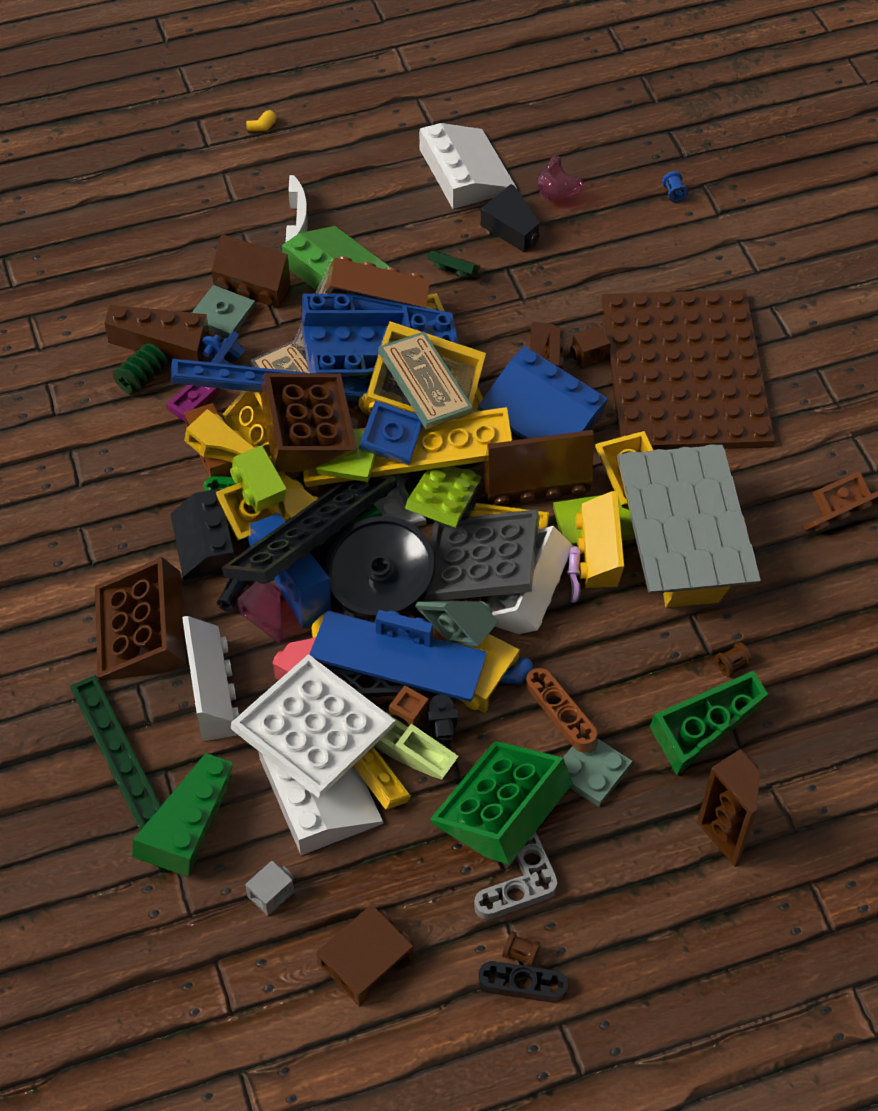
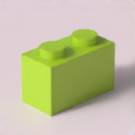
[230,445,287,513]

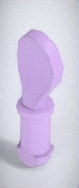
[567,546,581,603]

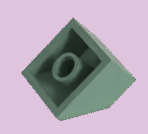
[415,601,499,646]

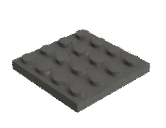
[423,509,540,601]

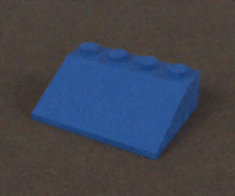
[477,346,608,439]

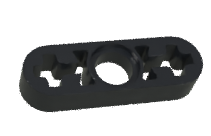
[478,961,568,1003]

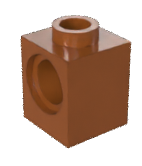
[389,685,429,729]

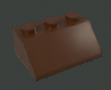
[212,234,291,308]

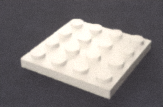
[231,654,395,798]

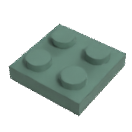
[563,735,632,807]

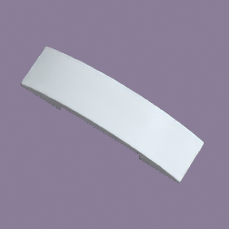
[286,175,308,242]

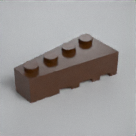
[104,305,209,362]

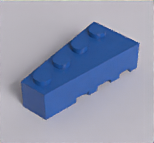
[248,513,331,628]

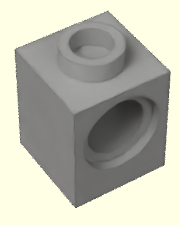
[245,861,294,916]

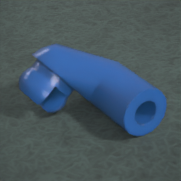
[499,657,534,684]

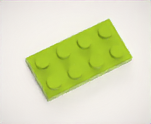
[405,466,482,528]

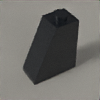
[480,184,540,252]

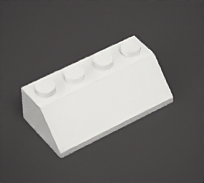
[486,526,573,634]
[182,616,239,741]

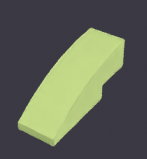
[374,712,458,780]

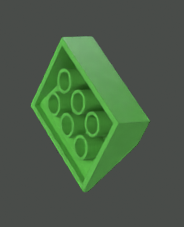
[282,226,391,292]

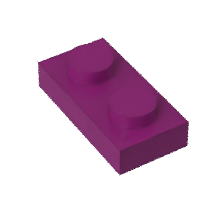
[166,385,220,422]

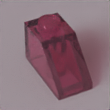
[237,581,283,643]

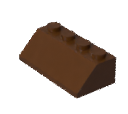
[697,749,760,867]

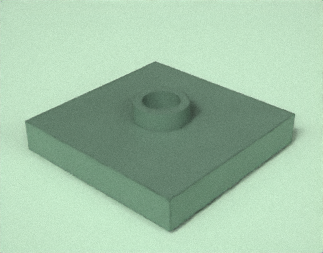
[192,285,256,338]

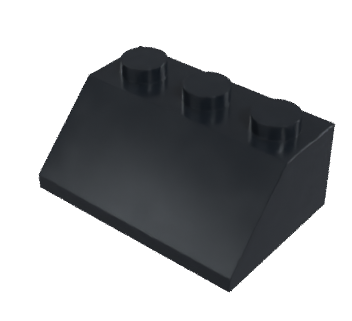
[171,489,234,580]

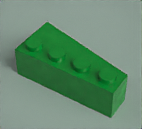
[650,670,768,775]
[132,753,233,877]

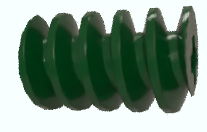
[113,343,169,394]

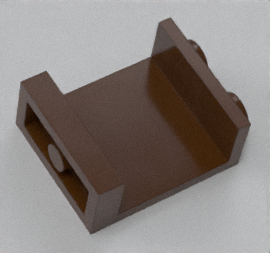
[316,904,414,1006]

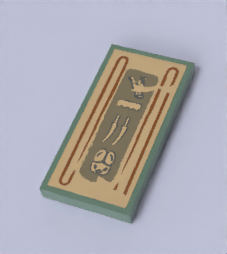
[378,331,473,429]

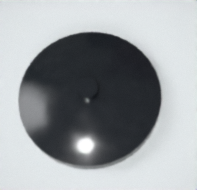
[325,516,435,620]

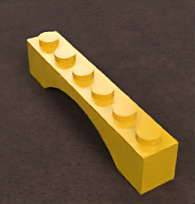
[184,409,318,521]

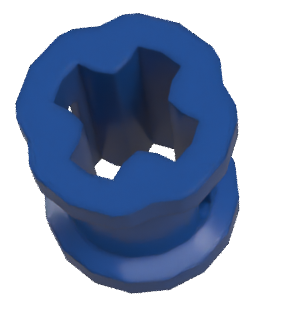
[662,171,688,202]

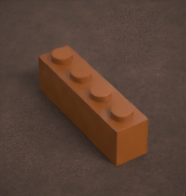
[325,257,430,308]

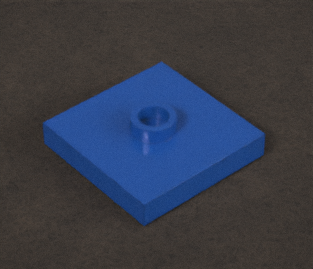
[359,400,423,466]

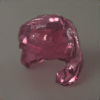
[536,156,584,202]

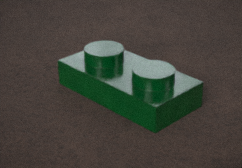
[428,250,480,277]

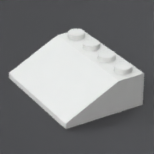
[419,123,517,209]
[259,752,383,856]

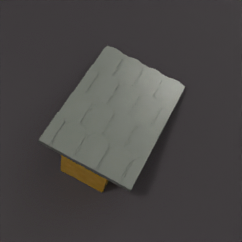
[617,445,761,608]

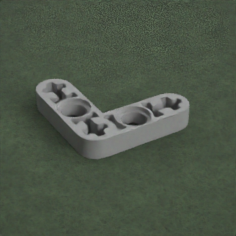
[474,831,557,920]

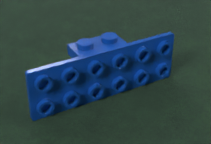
[309,610,487,702]

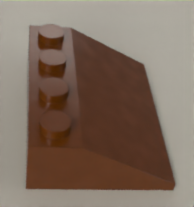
[260,373,357,472]
[482,430,594,506]
[95,557,186,680]

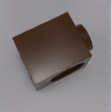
[570,326,611,368]

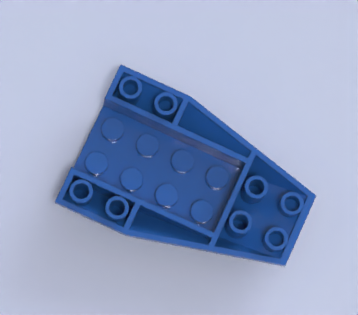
[302,294,459,376]

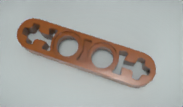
[526,668,598,752]

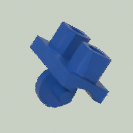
[201,330,245,365]

